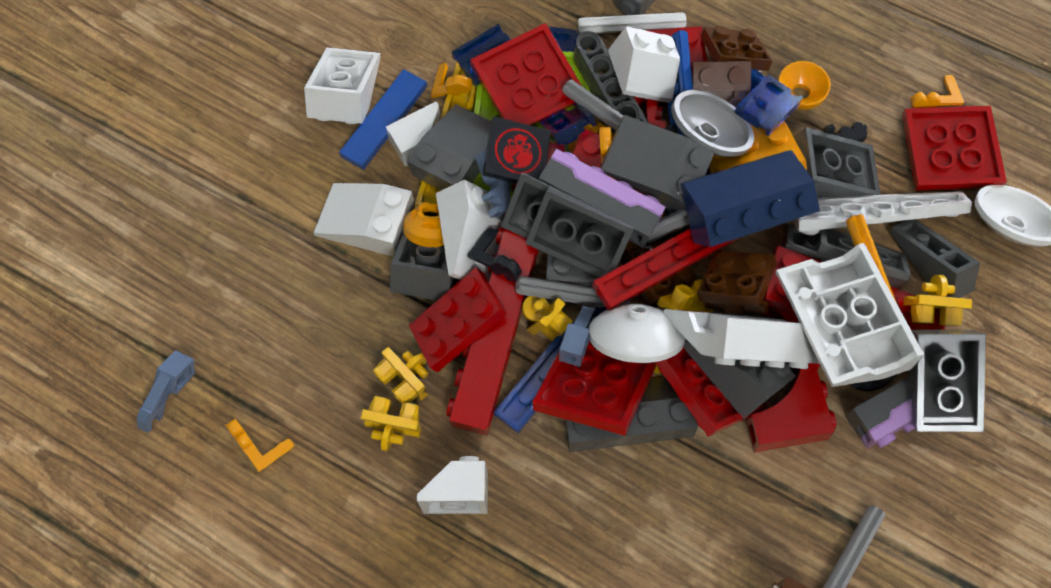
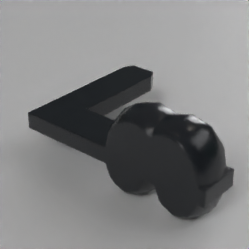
[823,122,868,143]
[467,227,522,282]

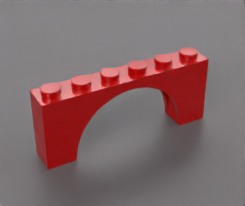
[746,306,836,453]

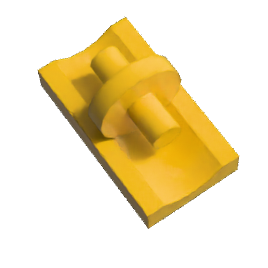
[903,275,972,326]
[657,279,714,313]
[521,296,573,341]
[373,347,429,404]
[361,396,422,451]

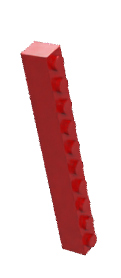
[446,142,565,436]

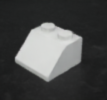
[608,27,680,103]
[417,456,488,514]

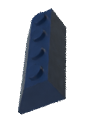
[680,150,820,247]

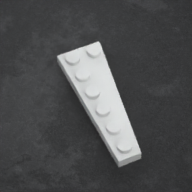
[792,191,972,235]

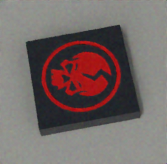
[482,117,551,184]

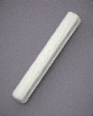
[578,12,687,34]

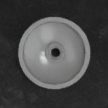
[671,90,754,157]

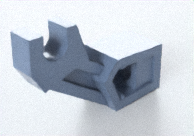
[475,149,511,218]
[559,305,596,367]
[136,350,195,433]

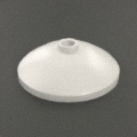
[975,185,1051,247]
[589,304,685,363]

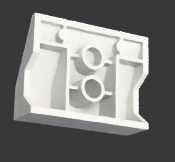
[776,243,924,387]
[664,309,820,369]

